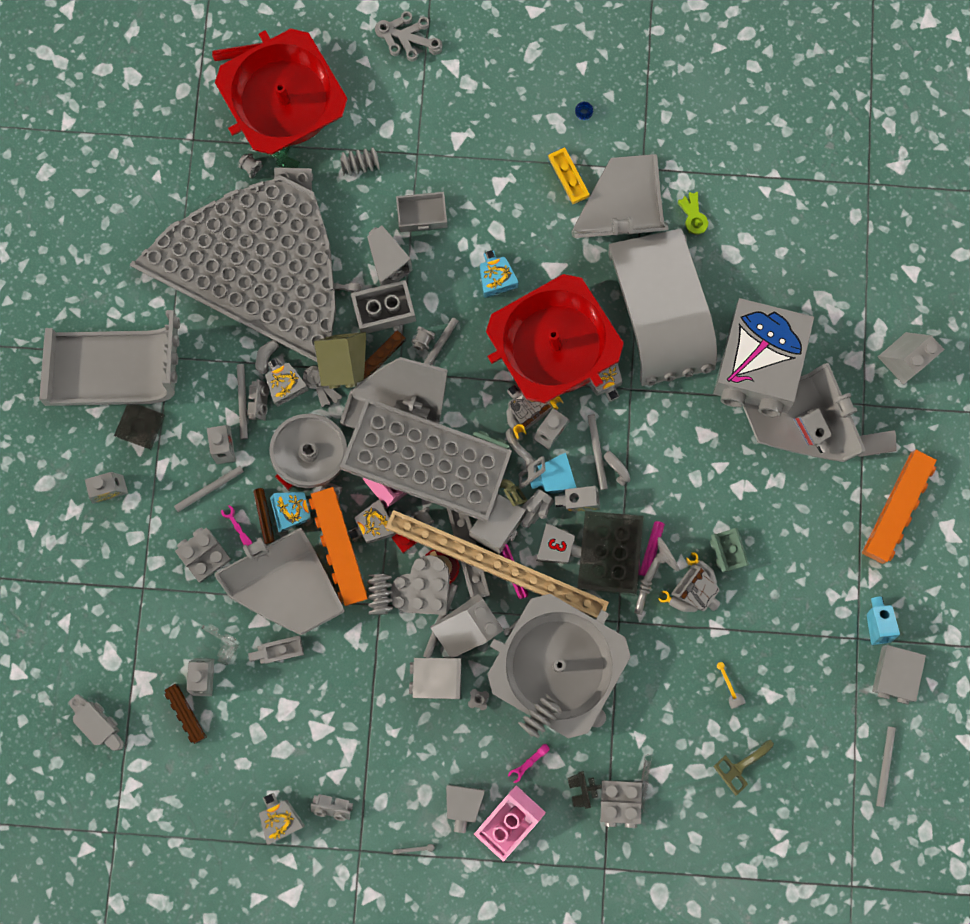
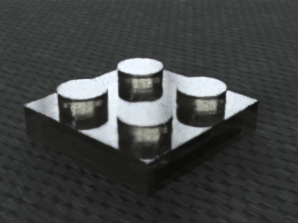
[114,404,165,450]

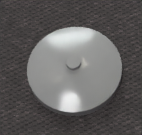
[269,414,347,488]

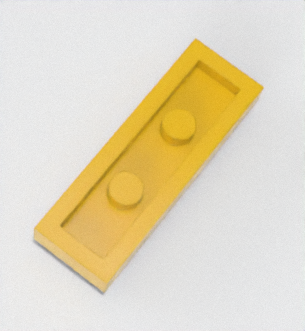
[548,147,590,204]

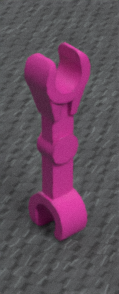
[221,505,253,546]
[508,744,550,783]

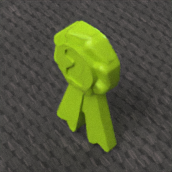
[678,192,709,235]

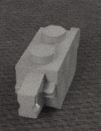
[68,694,125,751]

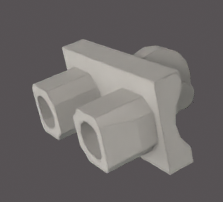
[394,395,430,419]

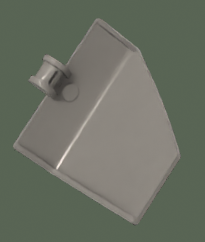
[571,154,669,238]
[340,357,448,429]
[743,363,865,462]

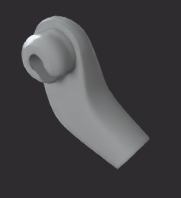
[255,340,279,374]
[604,451,630,486]

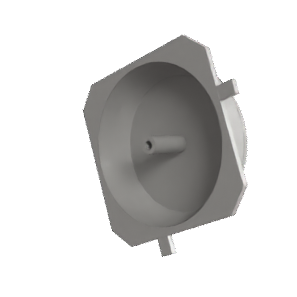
[487,594,631,739]

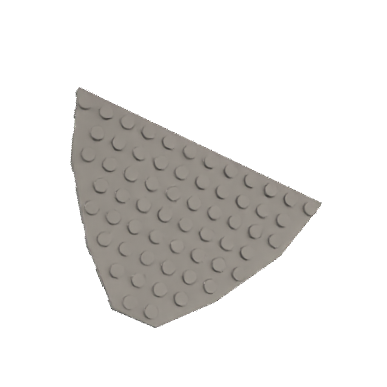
[130,175,336,363]

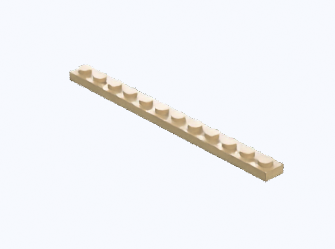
[385,510,609,619]

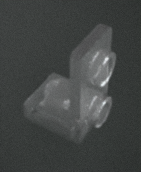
[201,623,239,665]

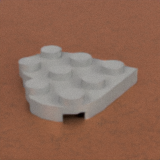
[390,555,450,615]

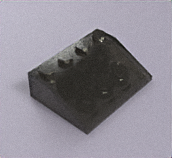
[578,511,645,596]

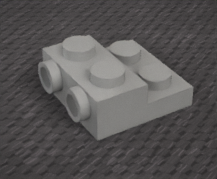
[175,527,231,583]
[600,780,642,828]

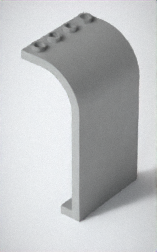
[608,228,717,386]
[39,310,180,406]

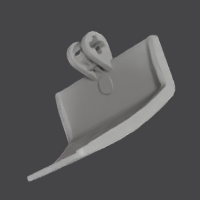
[215,528,345,635]

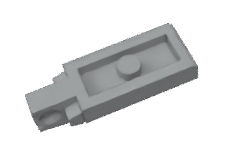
[248,636,304,664]

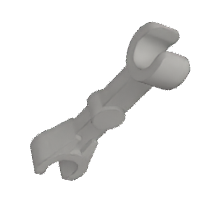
[334,283,361,293]

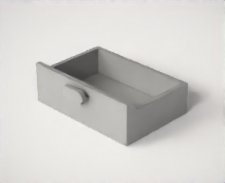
[396,192,448,232]
[469,493,526,555]

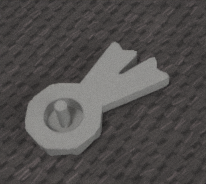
[303,366,342,407]

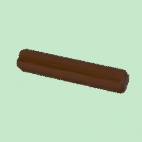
[253,488,275,544]

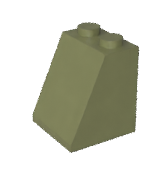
[314,332,366,389]

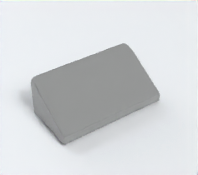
[858,430,896,457]

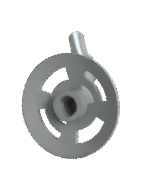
[634,537,680,615]

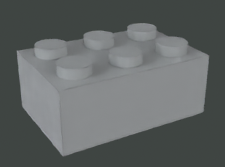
[351,280,416,334]

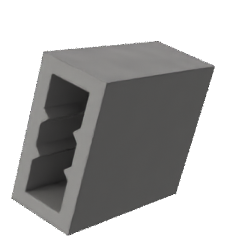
[872,645,926,705]

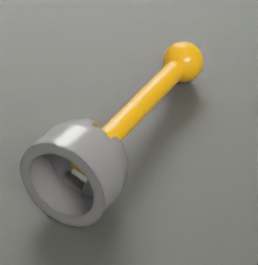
[717,662,746,709]

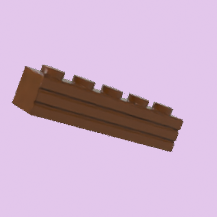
[364,330,406,380]
[164,684,207,744]

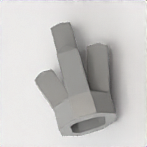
[521,489,554,528]

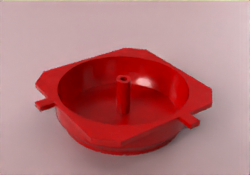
[215,28,348,155]
[486,274,624,404]

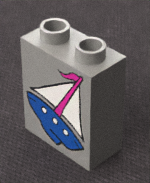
[713,298,814,417]

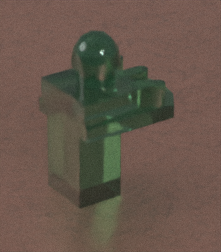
[269,145,300,168]

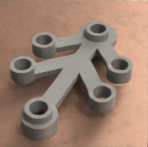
[375,11,443,62]

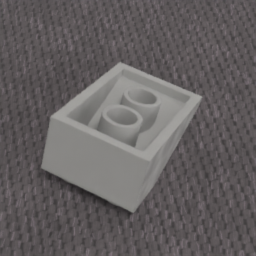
[430,594,504,658]

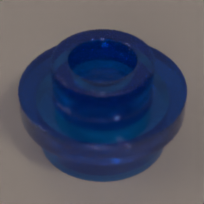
[575,101,593,120]

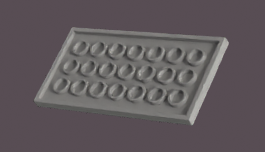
[340,398,512,522]

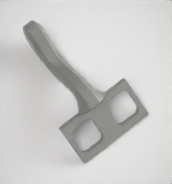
[506,428,546,489]

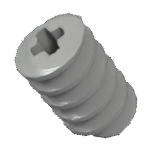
[340,147,380,176]
[368,574,393,615]
[518,694,562,738]

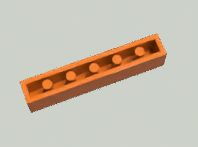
[862,450,937,564]
[309,487,368,606]

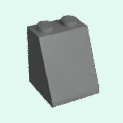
[367,225,413,286]
[878,332,945,384]
[409,658,462,699]

